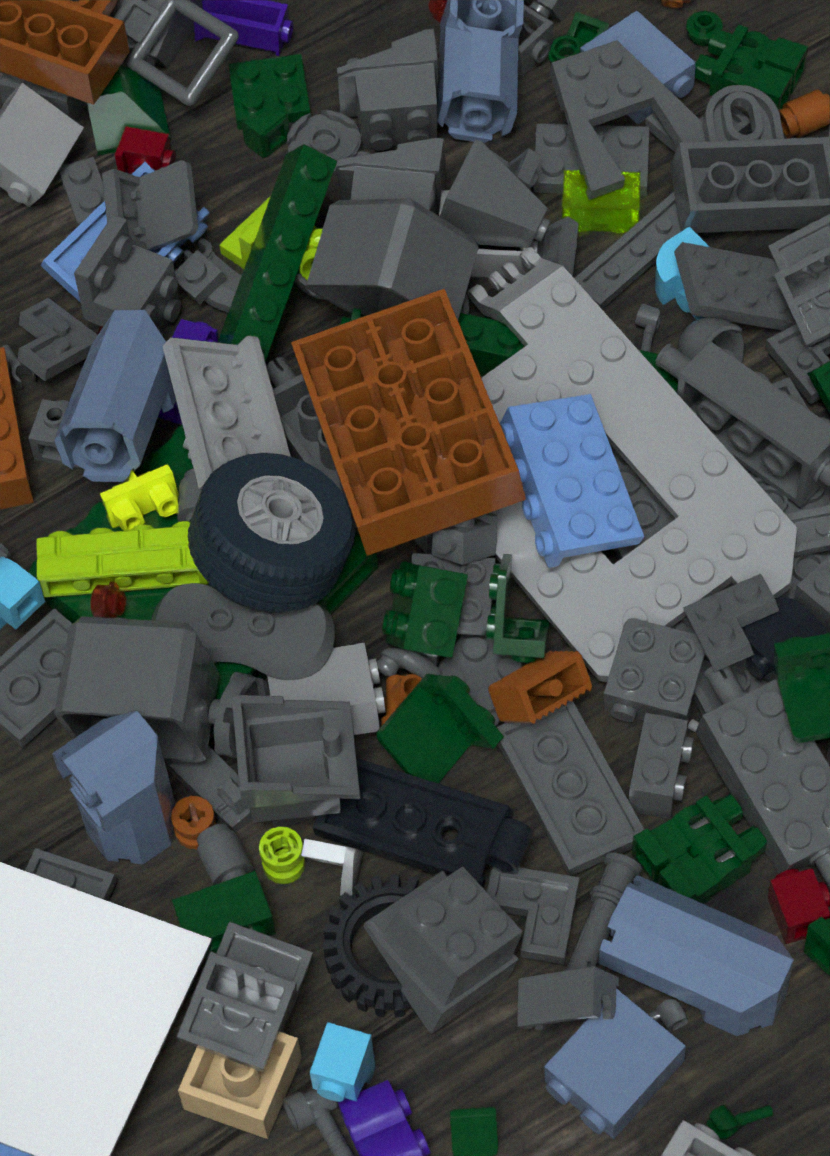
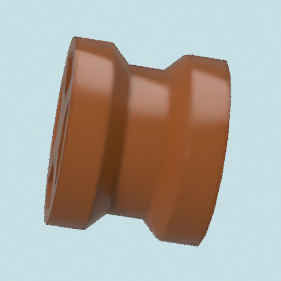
[171,796,217,849]

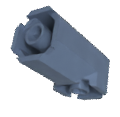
[437,0,524,143]
[54,310,176,482]
[52,711,175,864]
[599,875,794,1036]

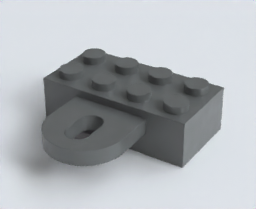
[670,85,830,233]

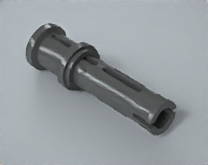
[564,852,642,971]

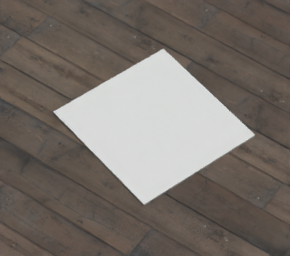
[0,862,212,1156]

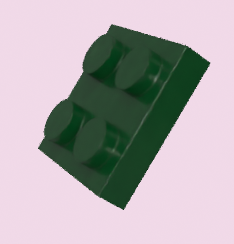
[228,54,310,130]

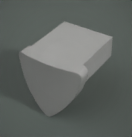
[301,839,364,896]

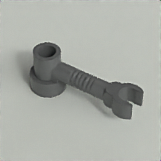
[282,1089,354,1156]

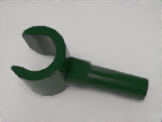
[706,1105,773,1140]

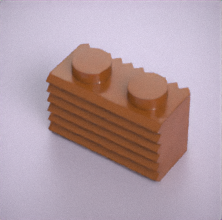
[488,651,592,724]

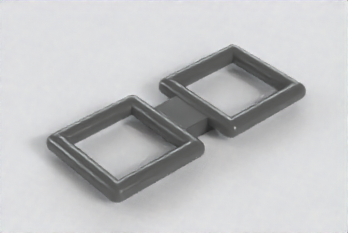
[114,0,239,106]

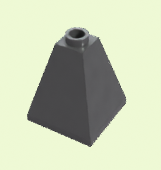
[440,139,551,248]

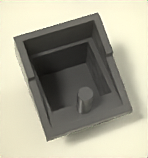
[337,29,438,150]
[336,138,448,215]
[232,695,360,823]
[363,867,523,1034]

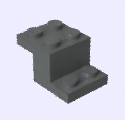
[74,214,182,336]
[768,214,830,346]
[177,922,313,1072]

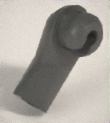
[377,647,441,678]

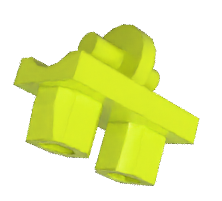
[100,464,179,531]

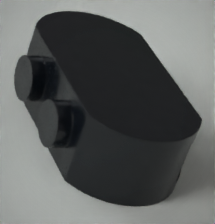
[745,598,830,682]

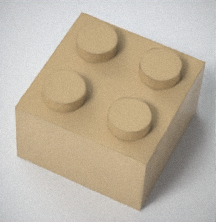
[178,1032,302,1139]

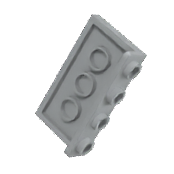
[162,336,291,489]

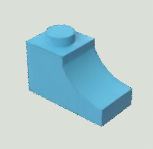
[310,1022,376,1102]

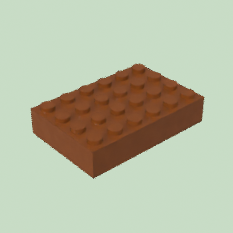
[291,288,526,556]

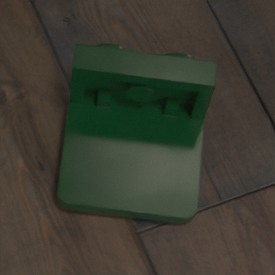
[486,554,550,662]
[382,561,468,658]
[774,632,830,743]
[377,674,504,783]

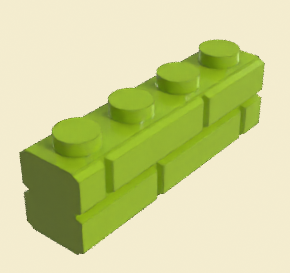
[37,521,209,597]

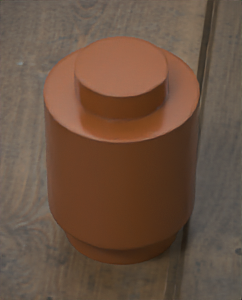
[778,89,830,138]

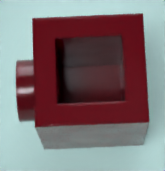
[767,868,830,945]

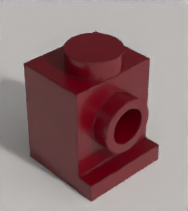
[115,126,176,174]

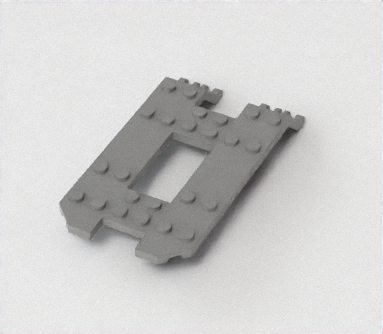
[467,247,797,682]

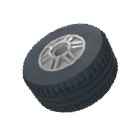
[188,453,355,613]

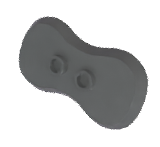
[151,583,335,680]

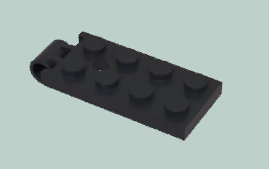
[312,758,533,888]

